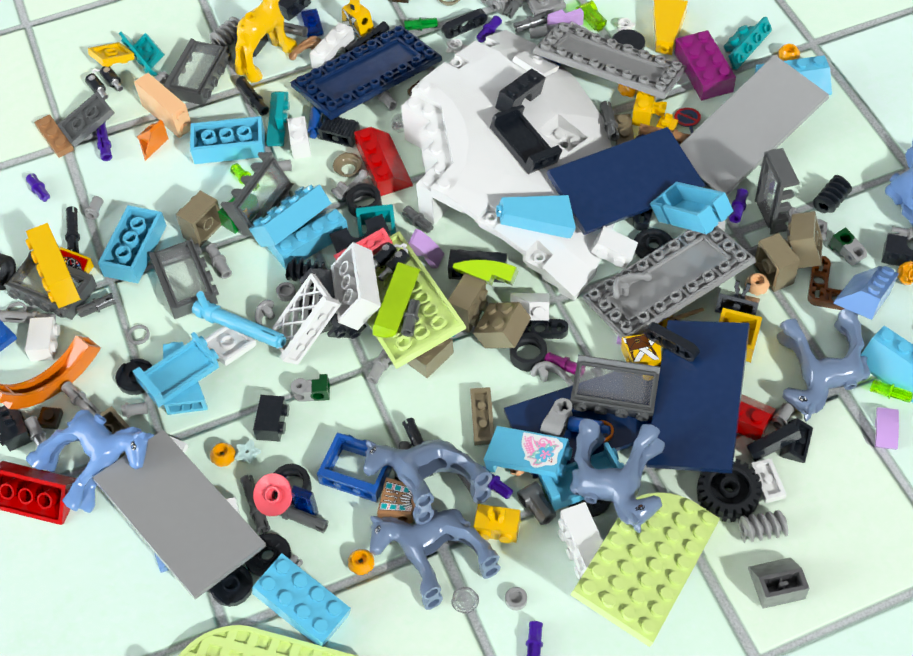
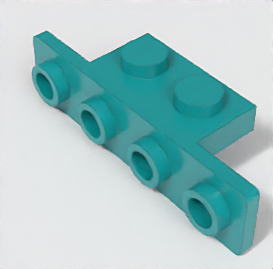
[723,17,772,70]
[119,31,165,76]
[266,92,290,147]

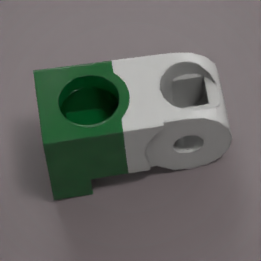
[828,227,867,266]
[291,374,330,402]

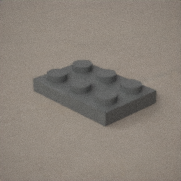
[58,91,115,147]

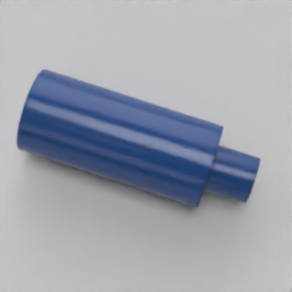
[308,106,323,139]
[567,416,611,434]

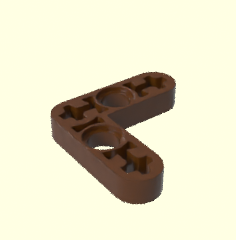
[807,256,845,310]

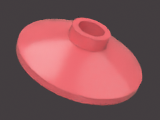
[253,473,293,516]

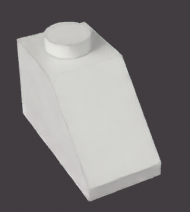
[510,293,549,321]

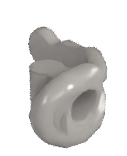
[331,169,368,201]
[613,272,652,299]
[255,300,275,325]
[530,361,574,387]

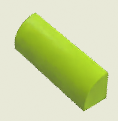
[372,262,420,338]

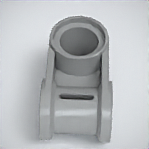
[540,398,573,438]

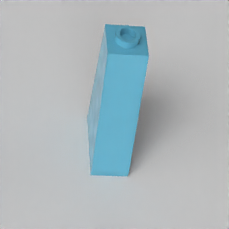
[496,195,576,238]
[163,342,208,415]

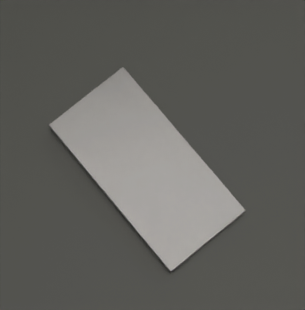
[533,22,686,99]
[680,55,829,196]
[582,226,756,339]
[93,430,266,600]

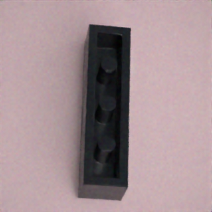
[746,422,802,462]

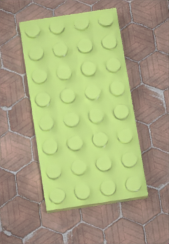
[367,231,466,369]

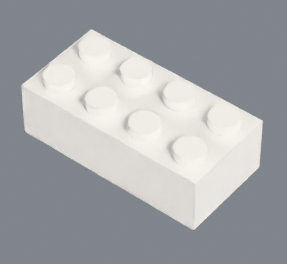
[331,242,381,330]
[558,502,603,580]

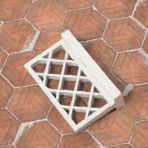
[272,273,341,365]

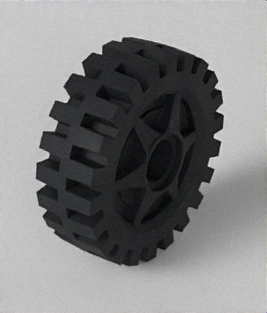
[697,459,762,522]

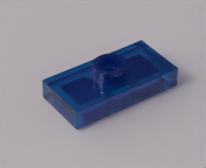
[301,8,324,38]
[291,485,319,516]

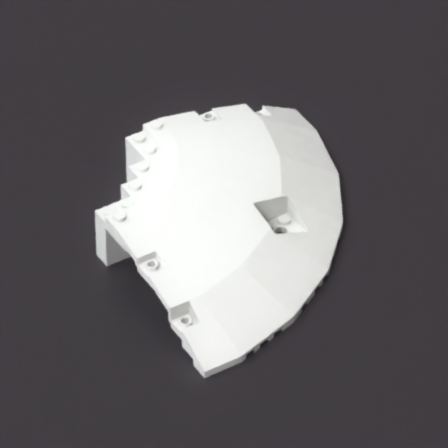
[401,30,615,301]

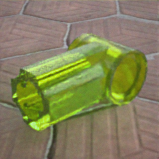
[575,0,607,32]

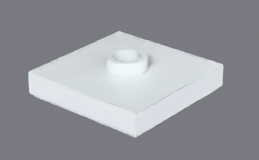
[512,49,559,77]
[205,326,256,366]

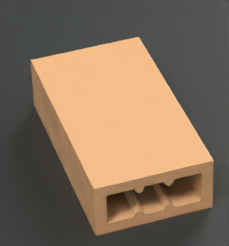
[134,73,191,138]

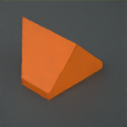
[137,120,169,161]

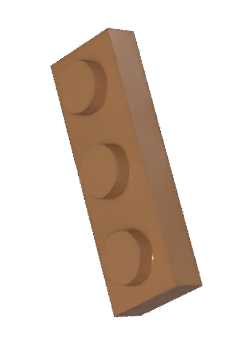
[34,114,74,158]

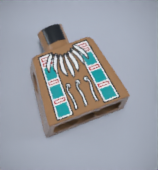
[377,478,415,524]

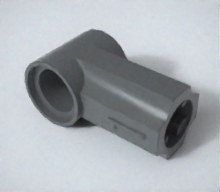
[517,481,556,525]

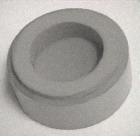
[276,282,296,301]
[505,587,527,611]

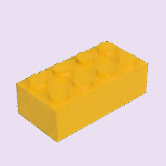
[25,223,81,308]

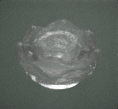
[391,113,404,133]
[451,587,479,614]

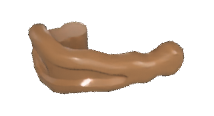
[289,36,322,60]

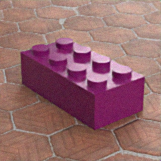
[674,30,736,101]

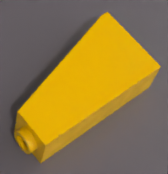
[653,0,688,55]

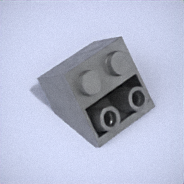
[748,557,810,609]

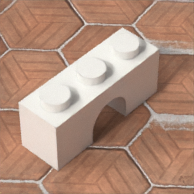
[309,22,355,69]

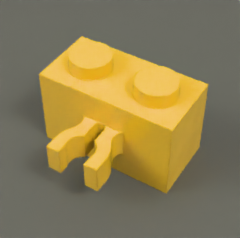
[632,91,667,126]
[473,504,521,543]

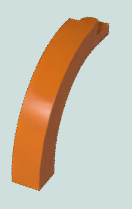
[0,336,101,409]

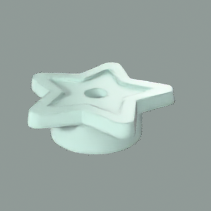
[235,440,261,464]

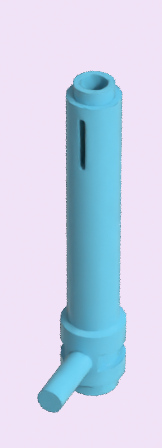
[192,291,286,349]

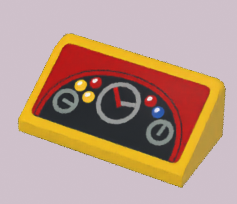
[59,247,94,273]

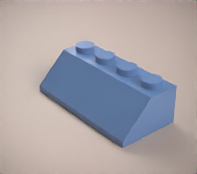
[833,266,899,320]

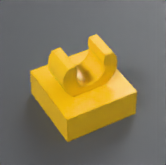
[656,113,678,131]

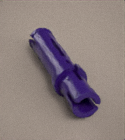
[96,121,113,161]

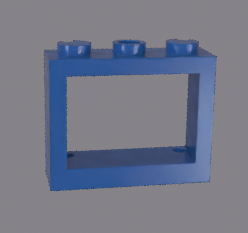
[317,433,393,503]

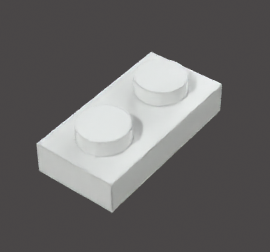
[750,458,787,503]

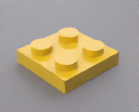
[88,42,134,67]

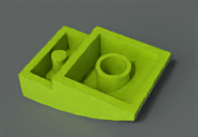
[453,260,519,286]

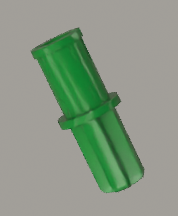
[404,17,438,31]

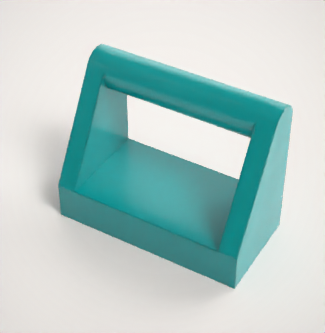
[356,204,396,237]

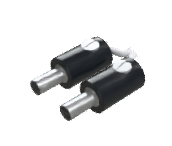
[85,66,123,100]
[373,242,411,281]

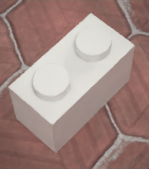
[287,116,311,159]
[590,226,638,269]
[25,317,60,361]

